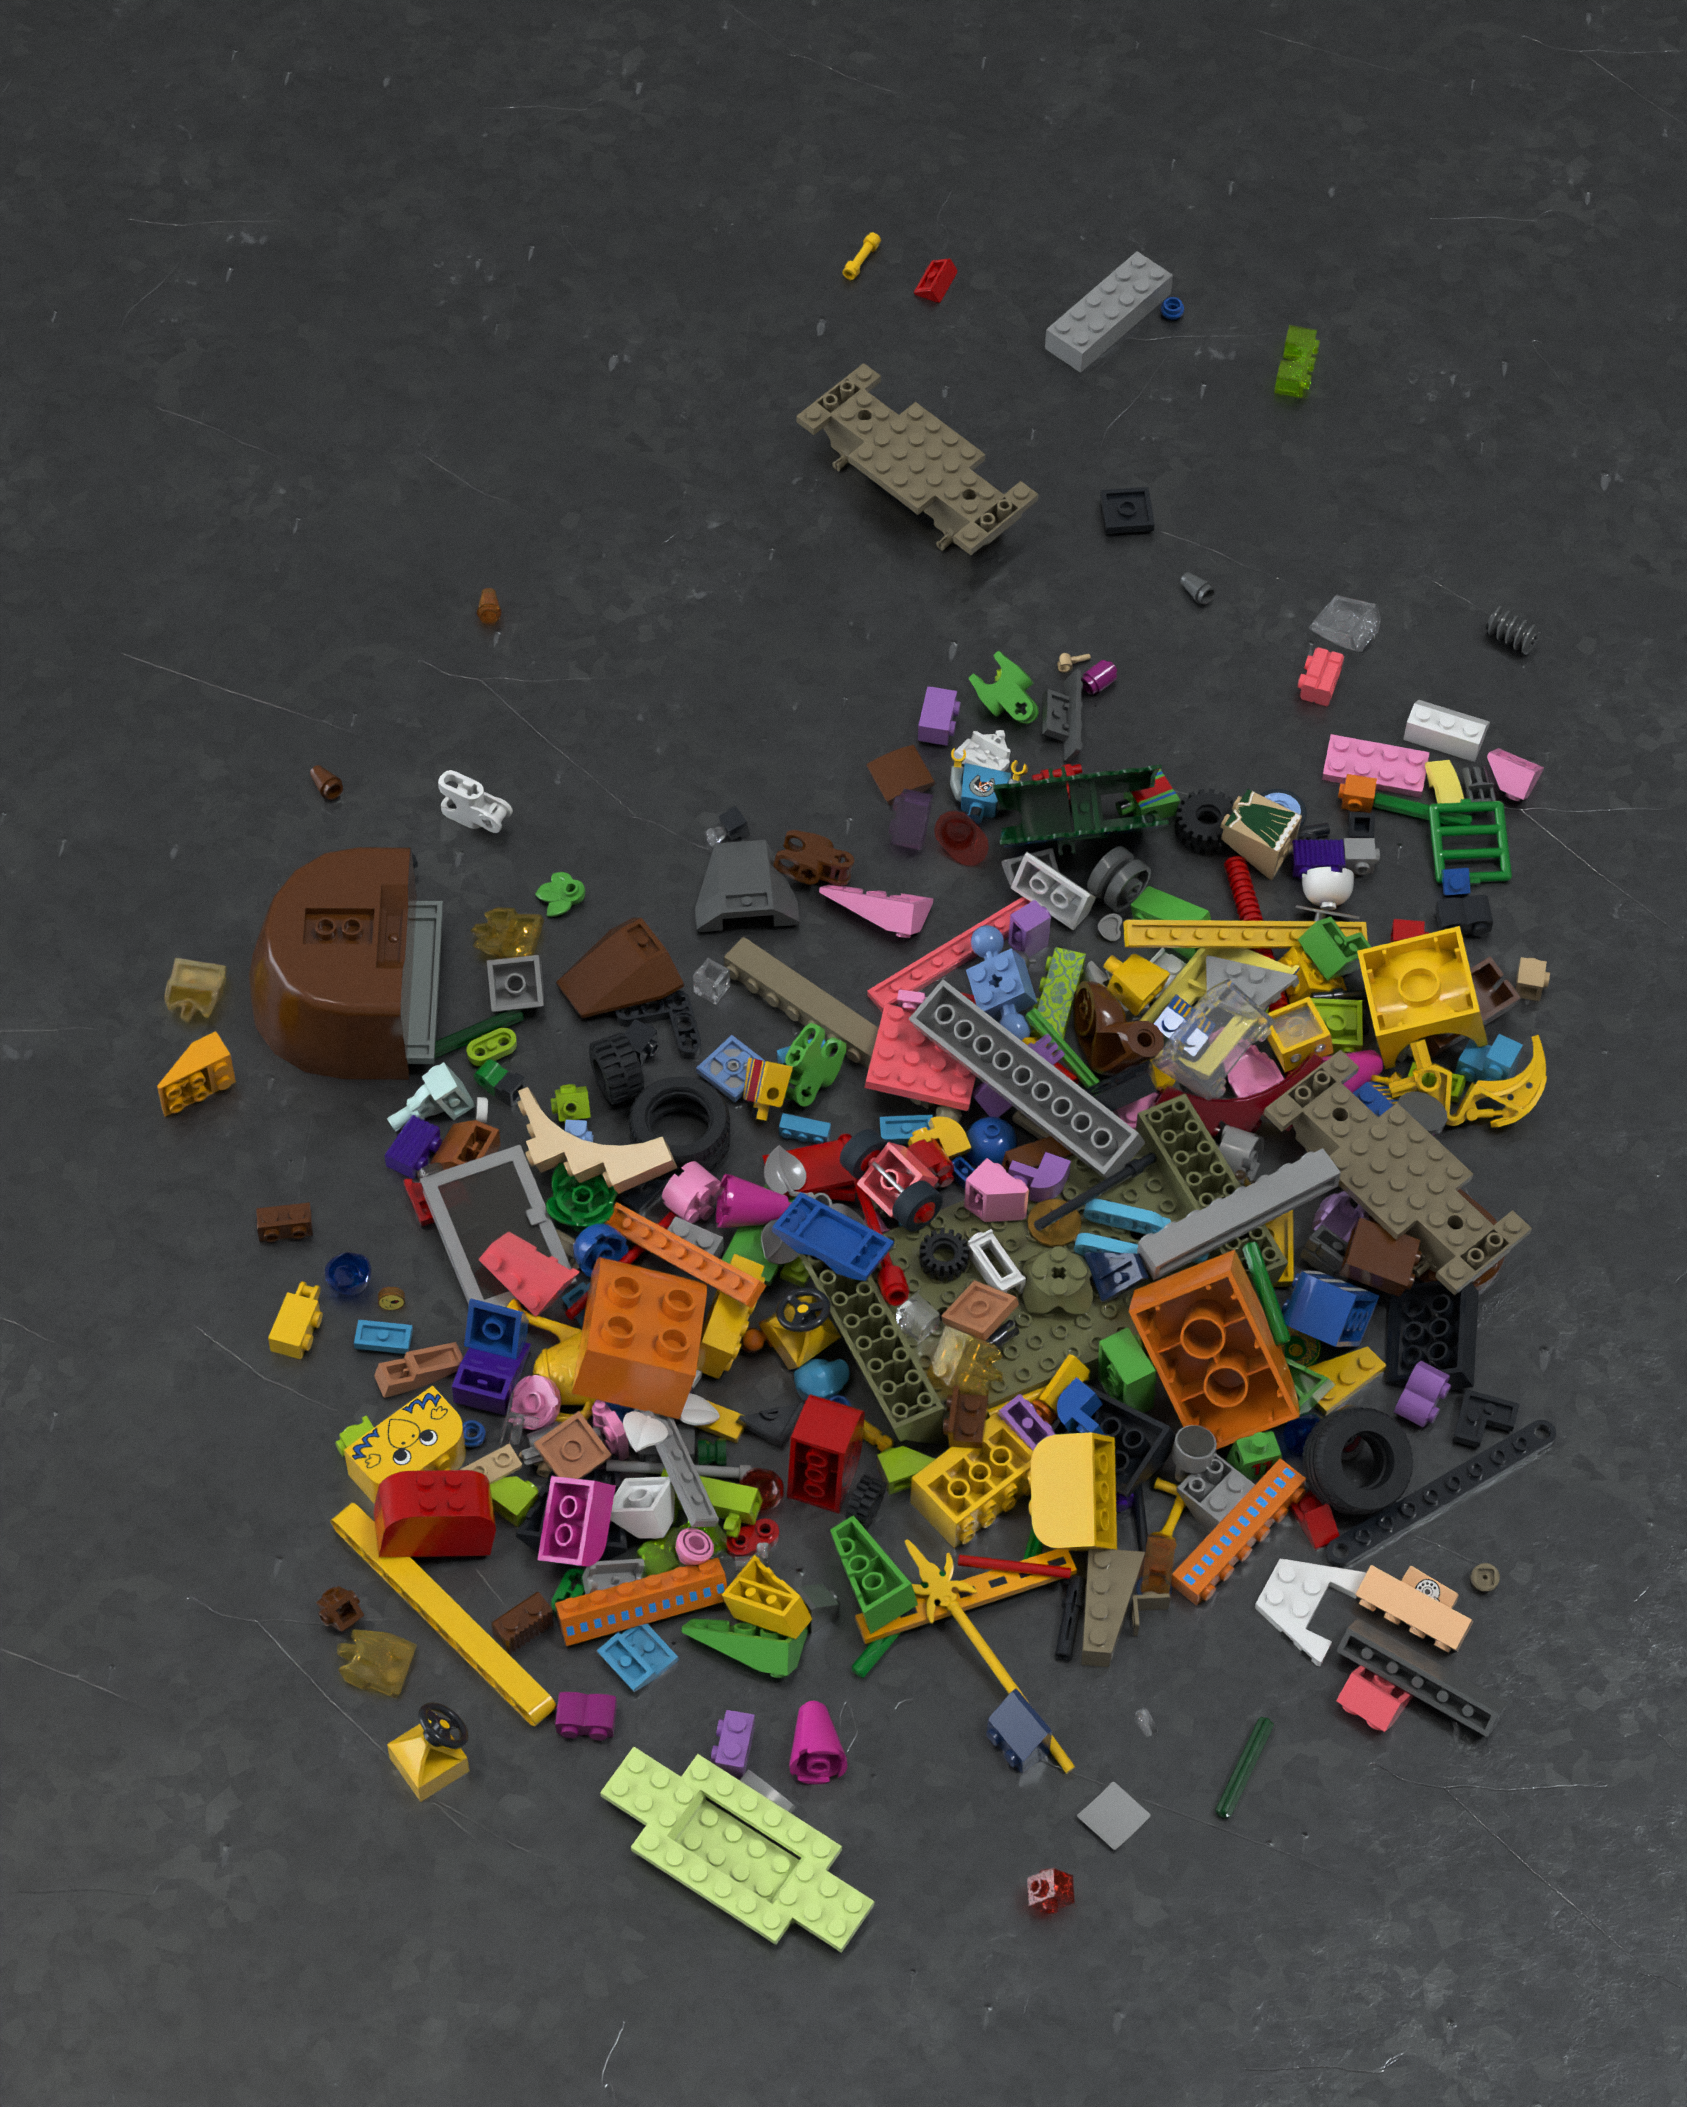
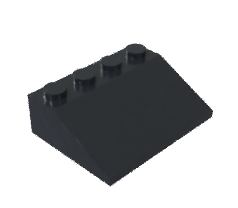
[1385,1280,1479,1390]
[1051,1384,1176,1498]

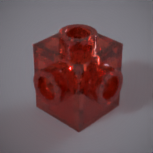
[1027,1868,1075,1914]

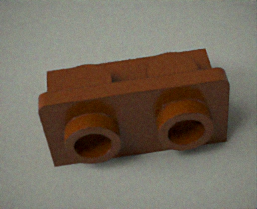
[256,1202,313,1242]
[943,1385,989,1449]

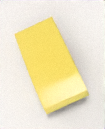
[1425,760,1464,803]

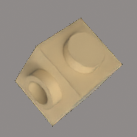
[1515,957,1550,1001]

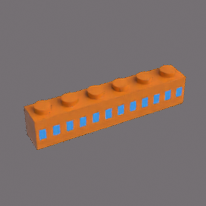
[1171,1458,1306,1606]
[555,1557,728,1646]

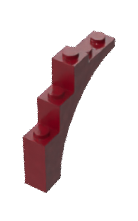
[1151,1051,1323,1139]

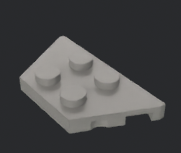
[1206,955,1299,1016]

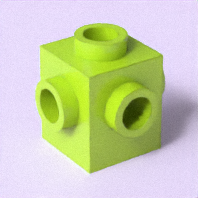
[551,1084,591,1123]

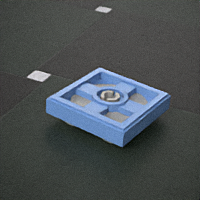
[696,1035,765,1102]

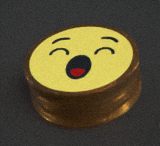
[378,1287,405,1311]

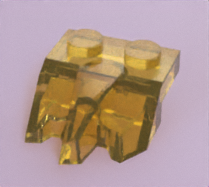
[470,907,544,959]
[164,958,228,1024]
[926,1326,1003,1396]
[337,1630,417,1698]

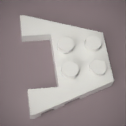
[1255,1559,1367,1667]

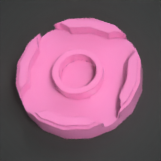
[510,1375,561,1431]

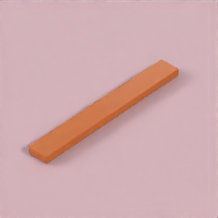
[603,1202,766,1309]

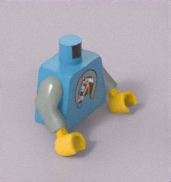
[950,748,1028,824]

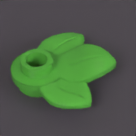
[535,872,585,917]

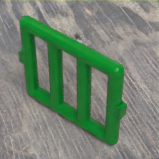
[1428,799,1512,886]

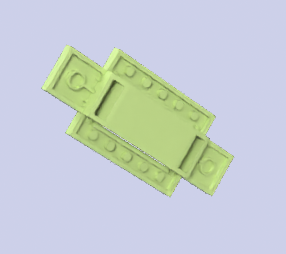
[600,1747,874,1953]

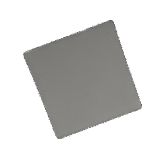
[1077,1782,1151,1850]

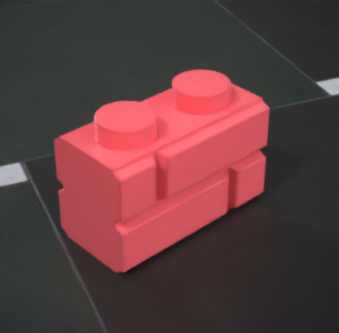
[1297,647,1344,707]

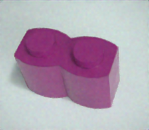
[555,1692,617,1740]

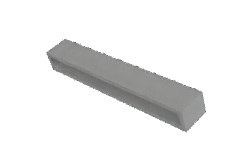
[1137,1148,1341,1280]

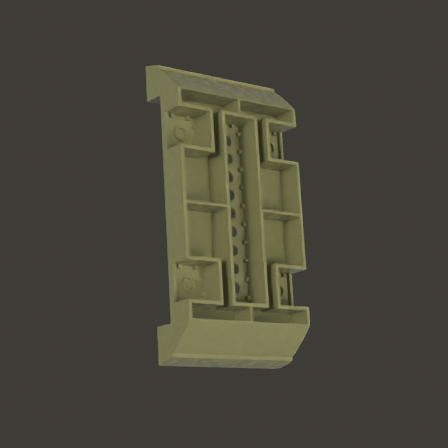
[798,1094,1288,1444]

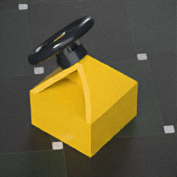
[759,1288,841,1370]
[387,1702,469,1802]

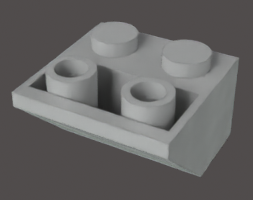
[1177,1453,1255,1532]

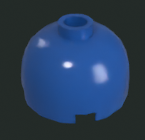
[966,1116,1018,1167]
[573,1223,628,1277]

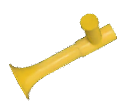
[1149,1477,1186,1551]

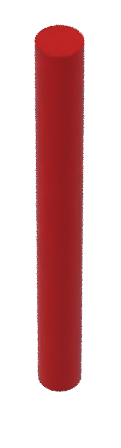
[958,1555,1071,1579]

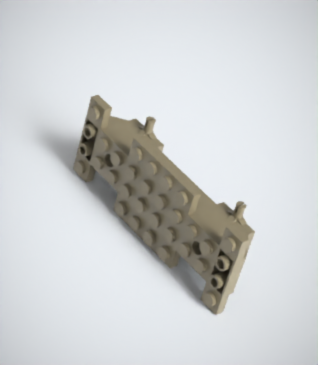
[796,363,1039,555]
[1263,1050,1532,1295]

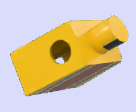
[743,1058,793,1121]

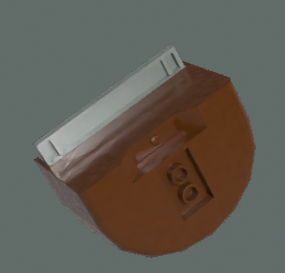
[249,847,443,1080]

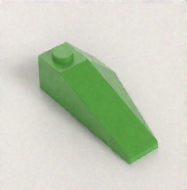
[682,1619,808,1678]

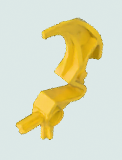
[1388,1035,1547,1128]

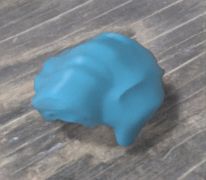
[794,1359,850,1400]

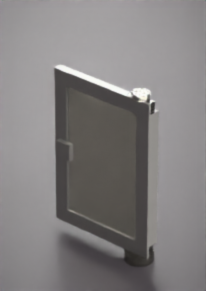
[417,1145,577,1307]

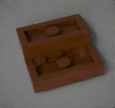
[866,745,936,806]

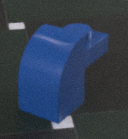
[1057,1377,1105,1435]

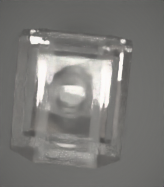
[1309,595,1381,652]

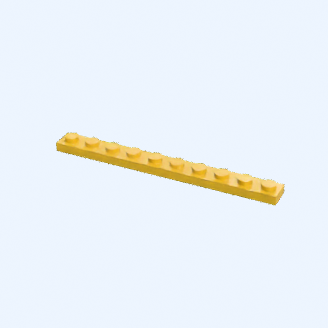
[1123,920,1368,949]

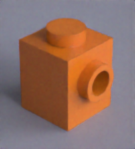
[1338,774,1377,813]

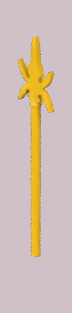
[905,1539,1075,1774]

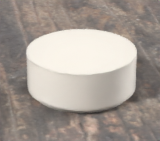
[476,1097,488,1124]

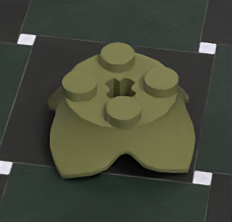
[1023,1246,1093,1315]

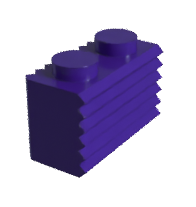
[1290,839,1346,879]
[384,1115,442,1179]

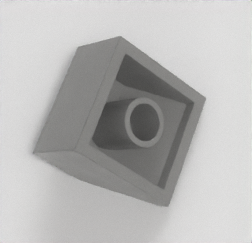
[487,955,544,1013]

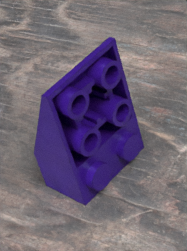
[452,1343,531,1416]

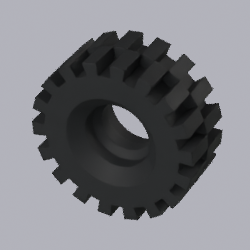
[1175,789,1234,855]

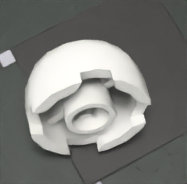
[1302,867,1354,911]

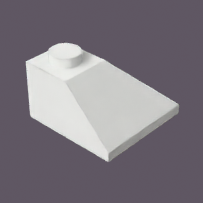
[610,1477,675,1539]

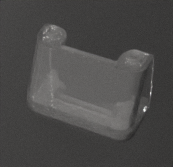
[1151,978,1275,1100]

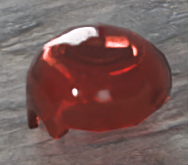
[740,1467,784,1511]

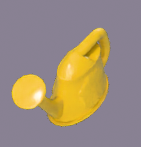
[507,1298,597,1422]

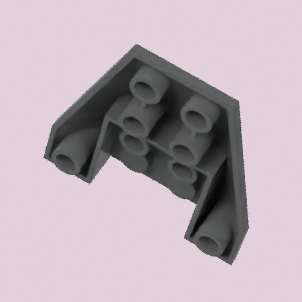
[695,840,800,932]

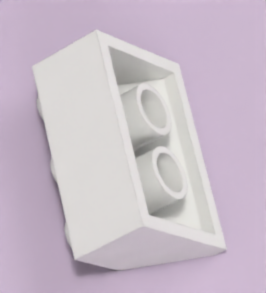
[1403,700,1490,762]
[1011,852,1096,930]

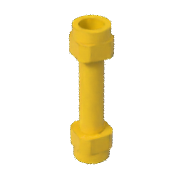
[842,232,881,280]

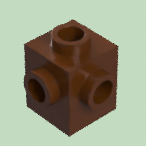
[316,1586,364,1632]

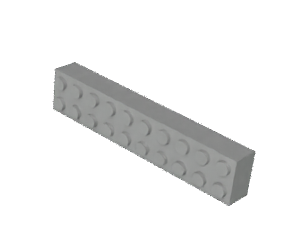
[909,979,1145,1179]

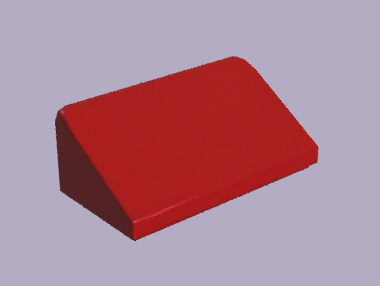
[914,259,958,302]

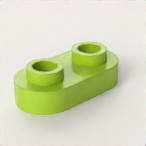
[467,1028,517,1066]

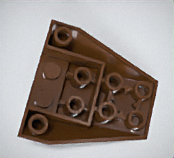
[556,917,685,1018]

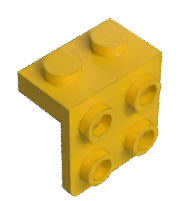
[1277,946,1347,1004]

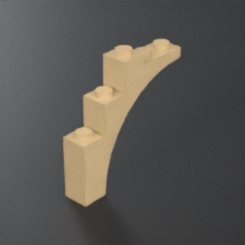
[517,1087,677,1194]

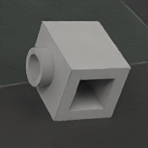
[1343,838,1380,875]

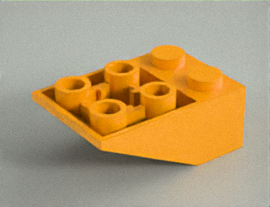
[157,1031,236,1117]

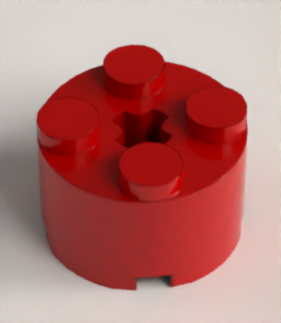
[907,1138,954,1190]

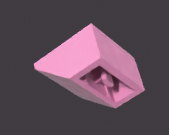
[964,1158,1029,1222]

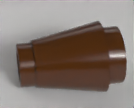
[310,765,343,800]

